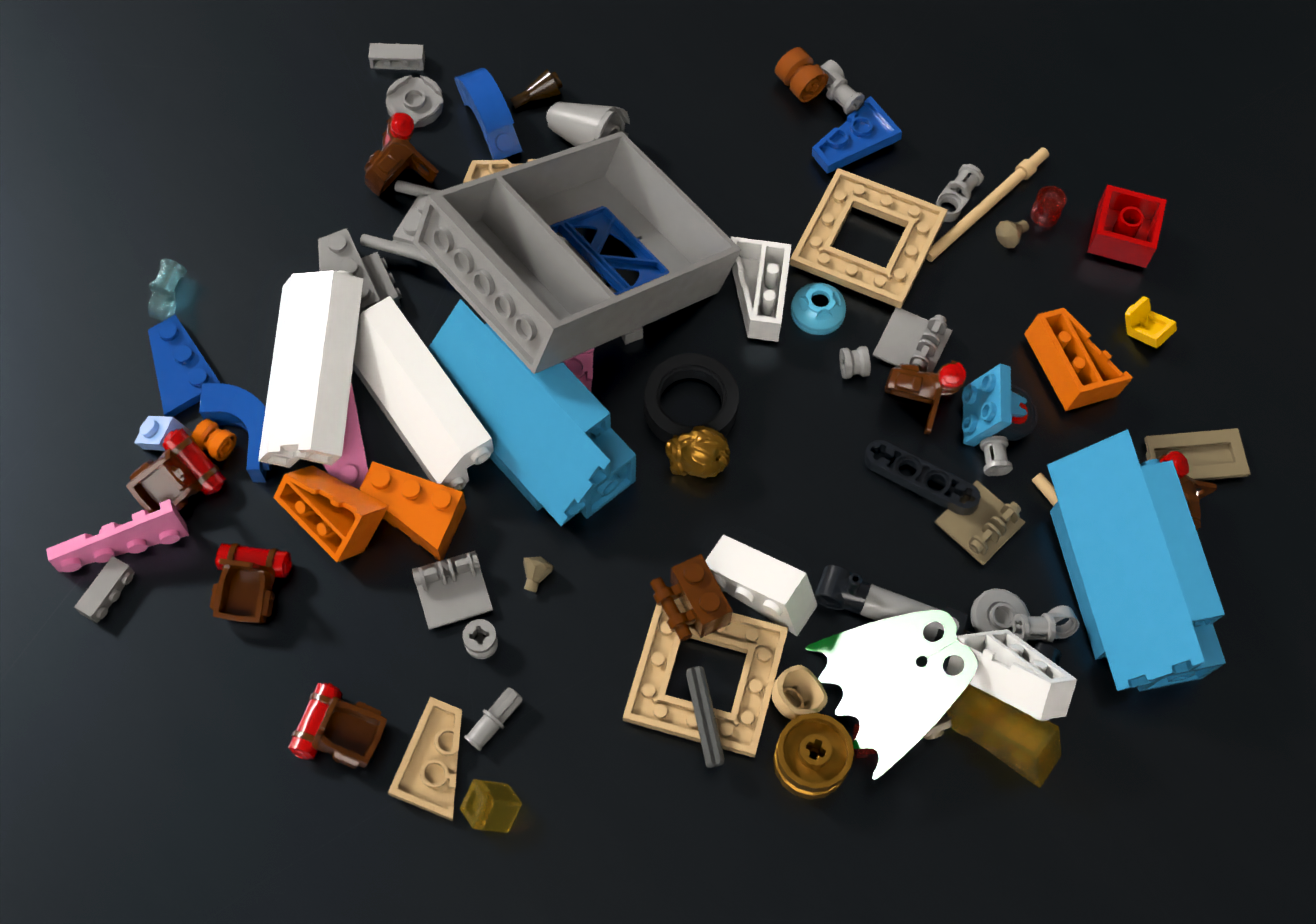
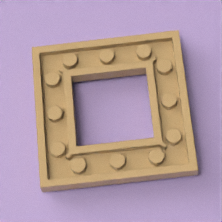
[790,168,948,309]
[623,598,788,758]

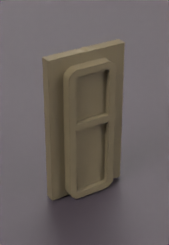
[1144,428,1250,481]

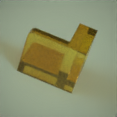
[460,779,522,833]

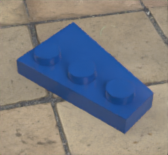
[812,96,902,174]
[148,315,220,417]

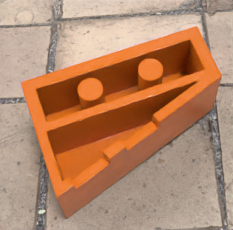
[1024,308,1133,411]
[359,461,466,561]
[273,465,389,563]

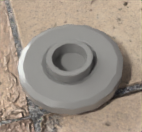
[970,588,1030,633]

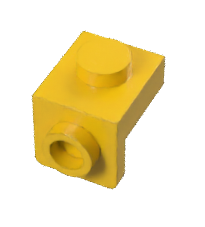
[1125,296,1177,348]

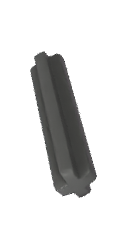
[686,666,725,768]

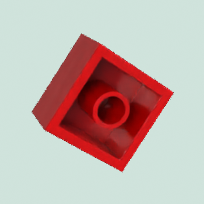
[1087,185,1167,268]

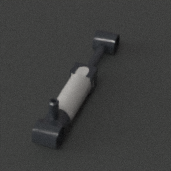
[814,565,1062,666]

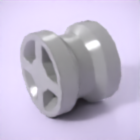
[839,346,871,379]
[463,619,498,659]

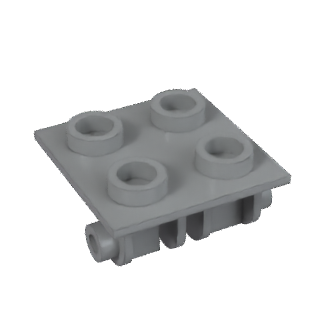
[872,307,953,372]
[412,551,493,630]

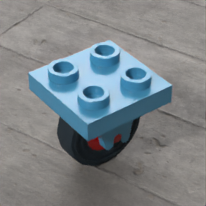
[962,363,1038,447]

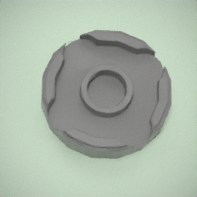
[386,75,444,128]

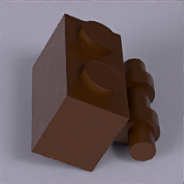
[650,554,733,642]

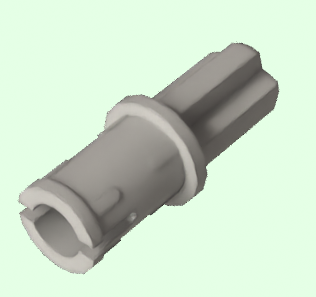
[464,687,523,751]

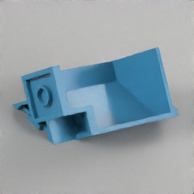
[428,299,636,526]
[1047,429,1226,692]

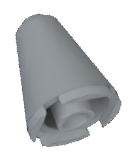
[546,102,630,146]

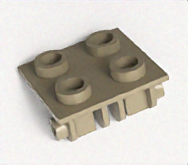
[934,480,1026,565]

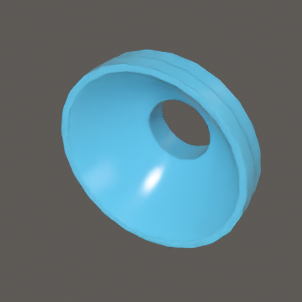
[790,282,846,335]

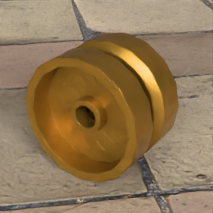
[773,713,854,799]

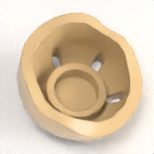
[771,665,828,720]

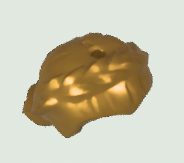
[665,426,730,478]

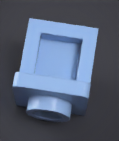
[134,416,193,451]

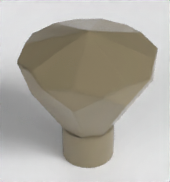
[996,220,1029,248]
[523,556,554,593]

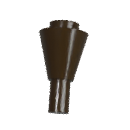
[510,69,563,109]

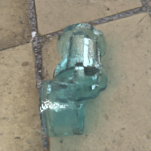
[148,259,187,321]

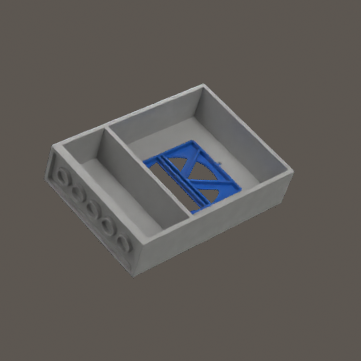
[413,131,741,374]

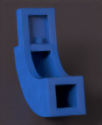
[454,68,522,160]
[199,383,272,482]

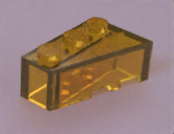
[947,684,1061,788]

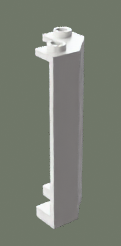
[258,270,363,468]
[353,296,494,491]

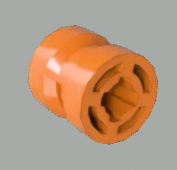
[192,418,237,462]

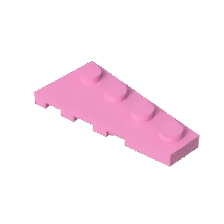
[46,499,189,572]

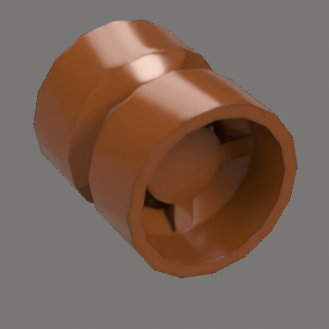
[775,47,829,102]

